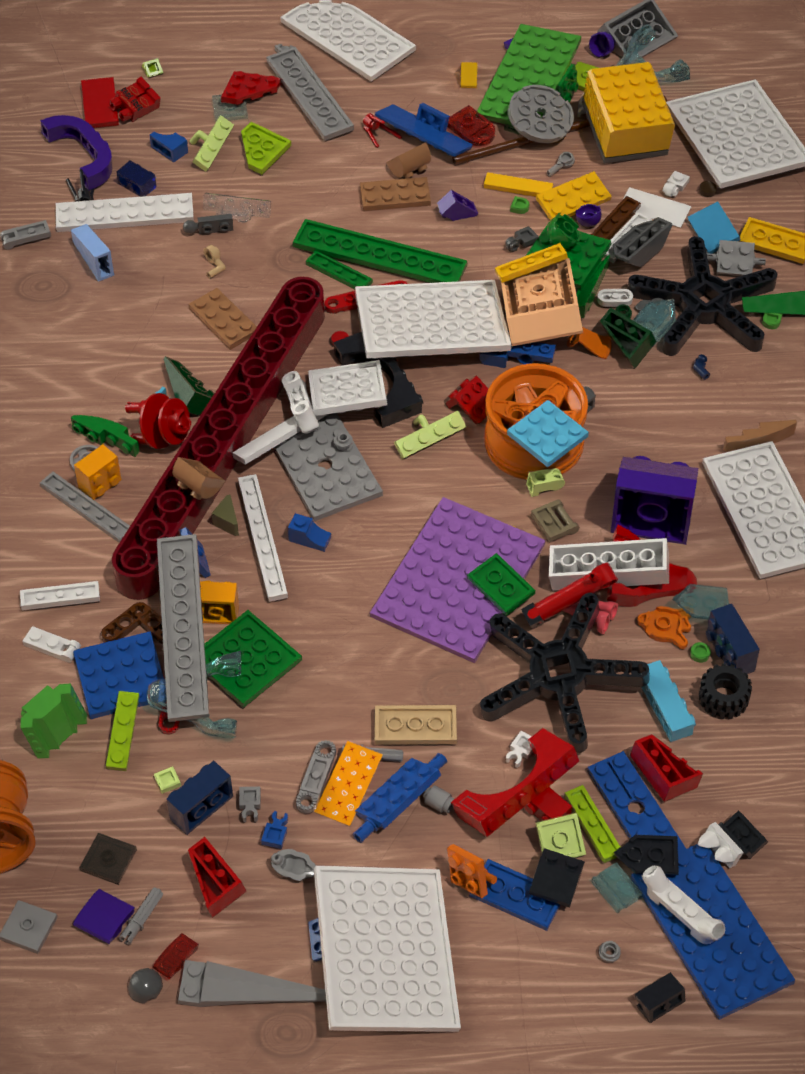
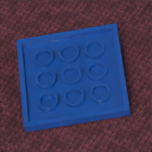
[73,631,166,719]

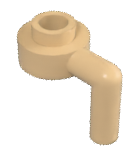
[203,245,226,279]

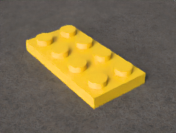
[536,171,612,221]
[739,217,805,264]

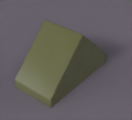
[211,495,239,536]

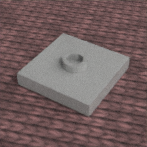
[0,900,58,954]

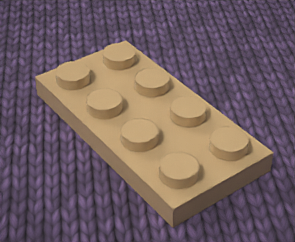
[375,705,457,745]

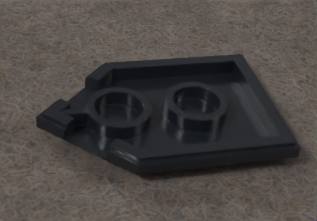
[614,835,679,875]

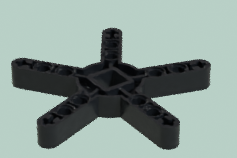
[628,236,778,356]
[480,593,650,753]

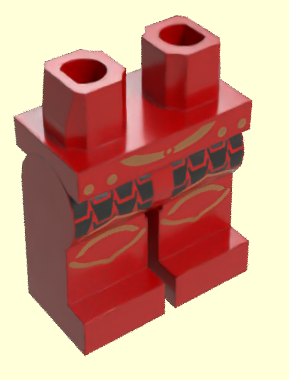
[110,76,161,122]

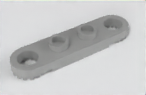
[296,740,336,813]

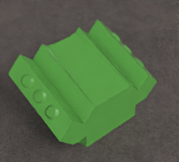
[20,683,87,758]

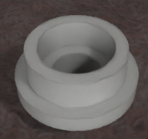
[334,432,353,450]
[599,941,621,963]

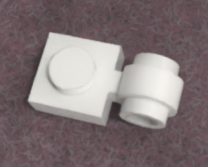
[662,171,690,197]

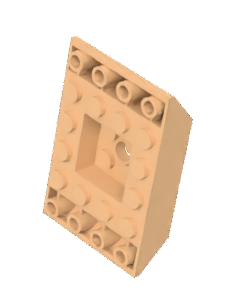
[501,258,583,346]

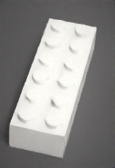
[549,538,669,591]

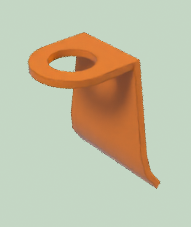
[567,327,612,359]

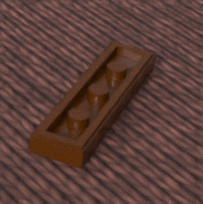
[591,196,641,240]

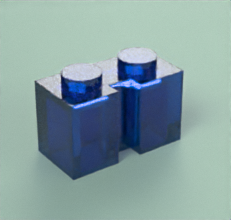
[116,160,157,197]

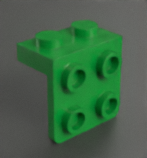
[558,64,579,103]

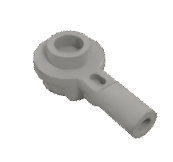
[547,152,575,177]

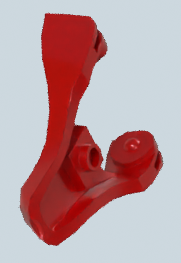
[607,524,697,607]

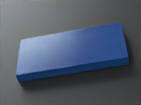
[469,859,560,931]

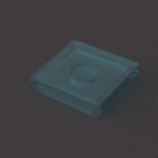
[212,95,248,122]

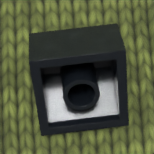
[529,848,585,908]

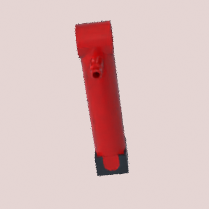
[521,562,618,629]

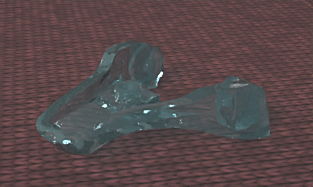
[616,24,690,83]
[147,651,242,738]

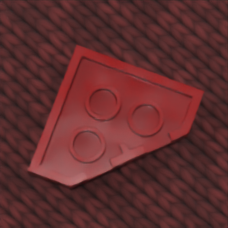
[221,71,281,105]

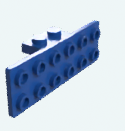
[375,103,473,156]

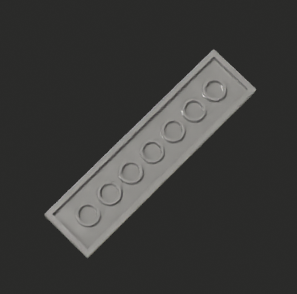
[266,47,354,141]

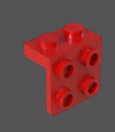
[445,375,488,424]

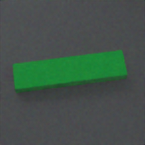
[306,251,373,290]

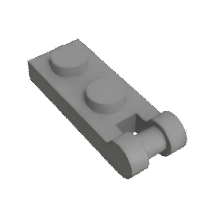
[0,220,51,250]

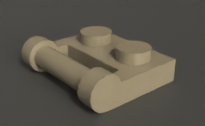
[531,499,580,542]

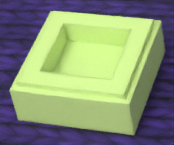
[154,766,181,794]

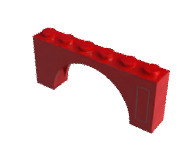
[451,728,580,837]

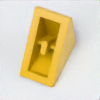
[461,62,478,88]

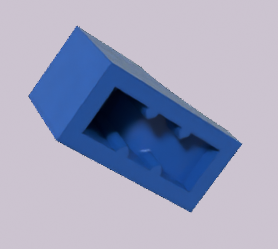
[149,131,188,162]
[288,513,331,552]

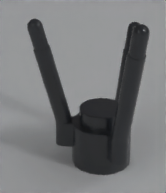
[66,169,95,202]

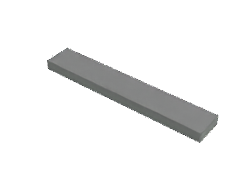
[40,472,130,543]

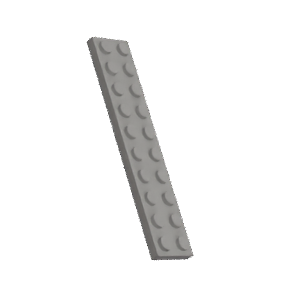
[157,534,210,722]

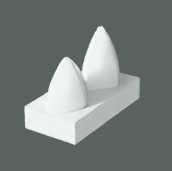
[698,822,744,868]

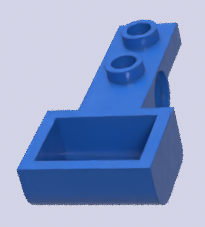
[480,331,556,368]

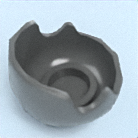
[128,968,163,1004]

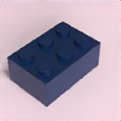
[706,603,760,674]
[166,761,233,835]

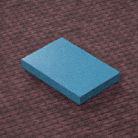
[687,201,741,254]

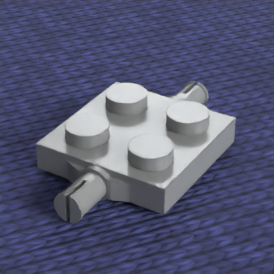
[706,240,766,277]

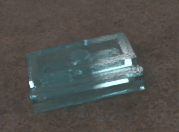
[591,862,643,913]

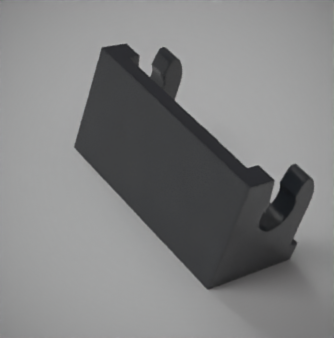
[635,972,686,1023]

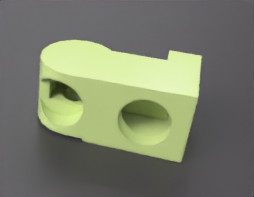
[526,468,565,497]

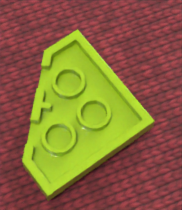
[241,122,292,175]

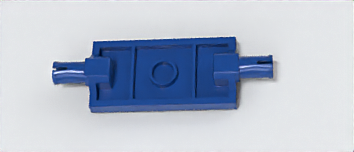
[353,753,447,843]

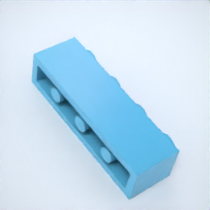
[641,660,696,742]

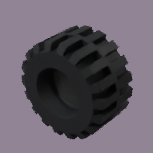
[699,664,752,719]

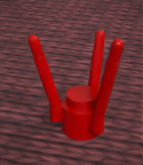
[363,113,402,148]

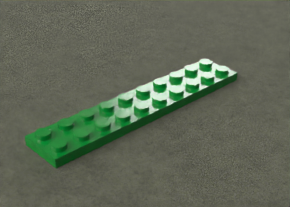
[293,219,468,283]

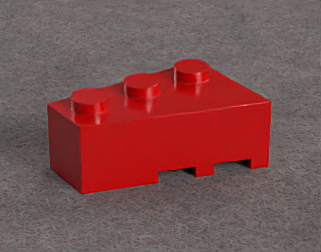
[630,734,703,802]

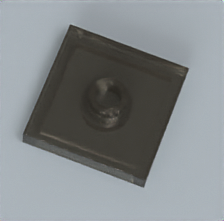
[79,833,137,885]

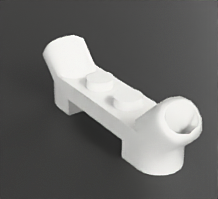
[282,371,319,434]
[642,865,726,944]

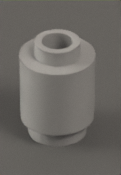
[423,785,454,814]

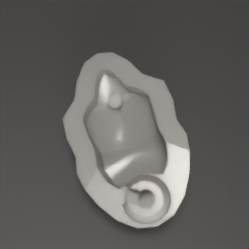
[271,849,316,881]

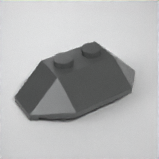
[613,217,672,267]

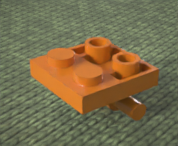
[447,844,497,898]

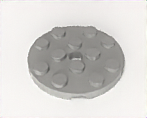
[508,85,574,143]

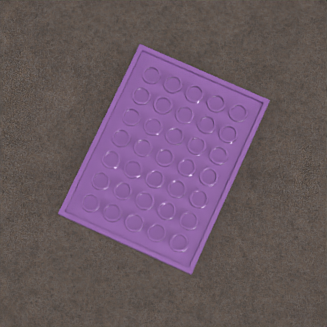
[370,497,545,663]

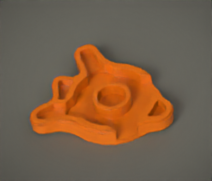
[637,606,693,649]

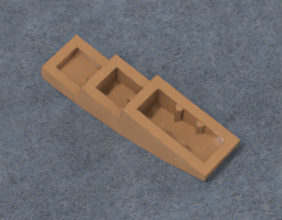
[723,420,797,453]

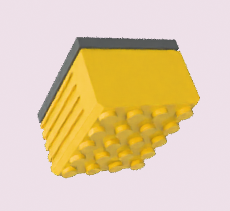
[582,62,675,163]

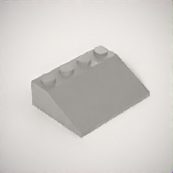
[597,0,678,64]

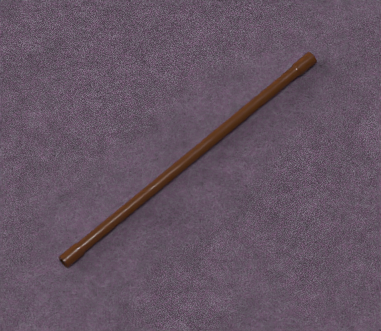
[452,96,667,166]

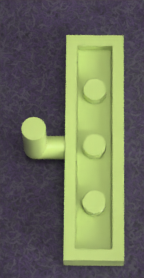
[190,115,234,172]
[394,411,466,459]

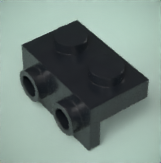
[718,810,768,859]

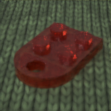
[447,105,495,146]

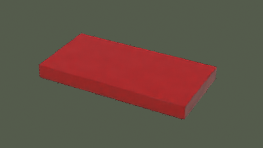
[81,77,119,128]

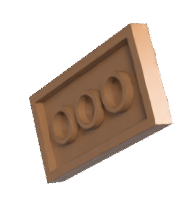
[360,177,431,211]
[188,288,257,350]

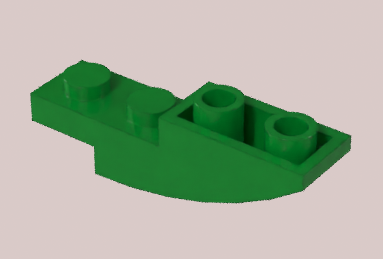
[71,415,139,457]

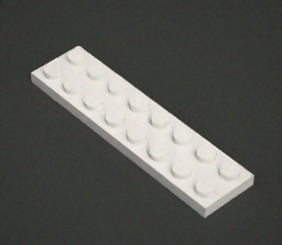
[56,193,194,232]

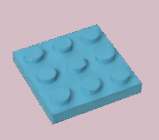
[507,400,589,467]

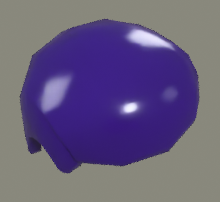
[589,32,614,57]
[576,204,602,227]

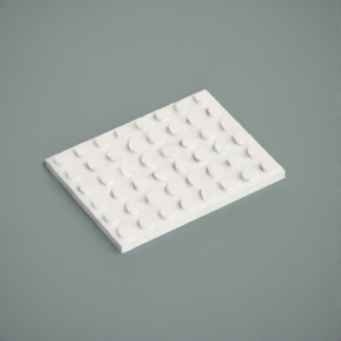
[666,79,805,189]
[355,280,511,358]
[314,866,461,1032]

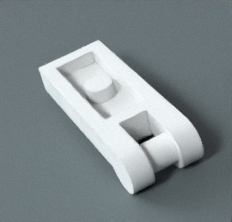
[23,626,81,663]

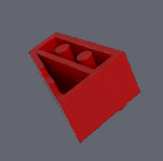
[188,837,246,918]

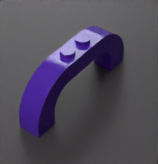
[40,115,112,190]

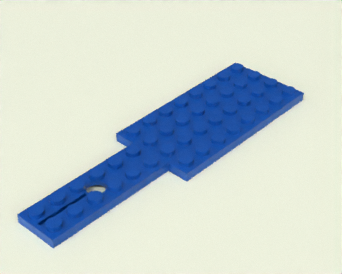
[587,751,795,1020]

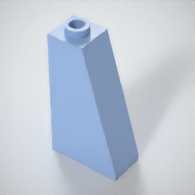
[71,224,114,282]

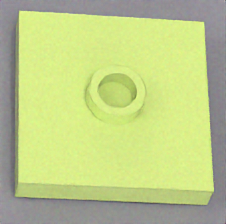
[535,813,586,858]

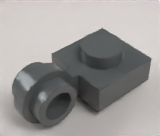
[505,226,539,251]

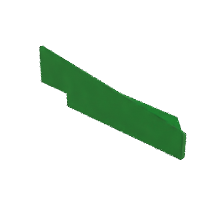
[576,255,610,318]
[742,291,805,315]

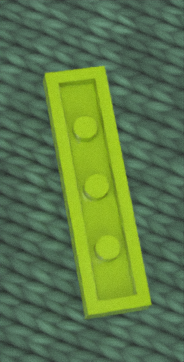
[106,691,140,771]
[564,785,621,863]

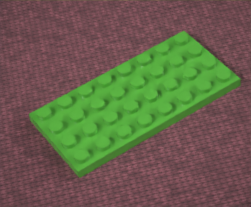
[476,24,581,126]

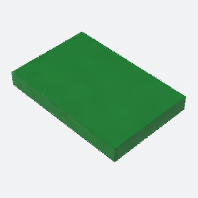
[467,553,536,616]

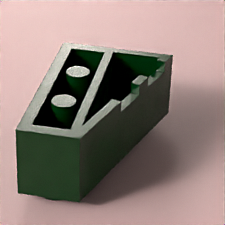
[600,307,657,368]

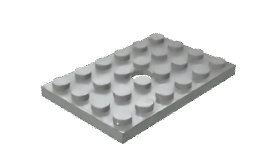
[273,413,383,521]

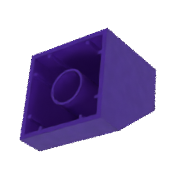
[611,456,699,545]

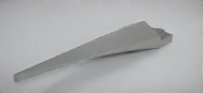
[178,960,326,1007]

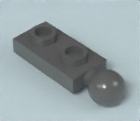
[183,214,234,234]

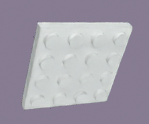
[308,360,387,416]

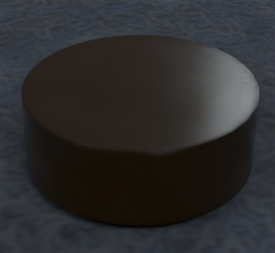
[699,181,717,197]

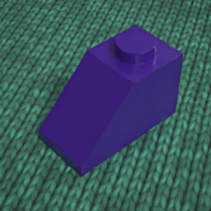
[437,190,478,221]

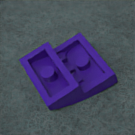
[73,889,135,944]

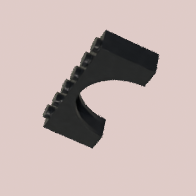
[334,332,423,428]

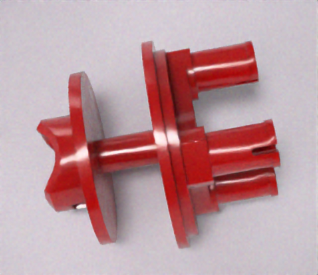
[125,393,192,449]

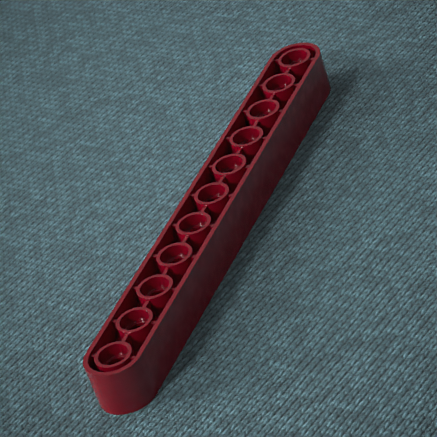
[112,277,325,600]

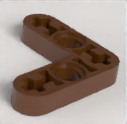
[101,602,163,644]

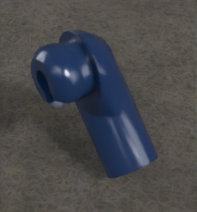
[693,354,710,380]

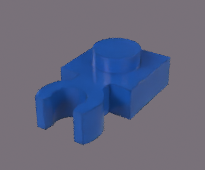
[261,811,288,849]

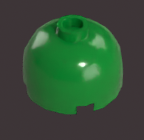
[547,213,582,249]

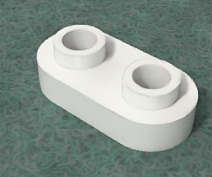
[597,289,633,307]

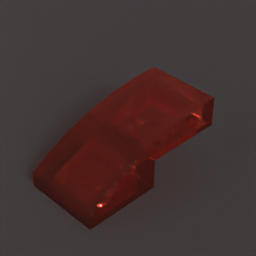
[152,933,199,979]

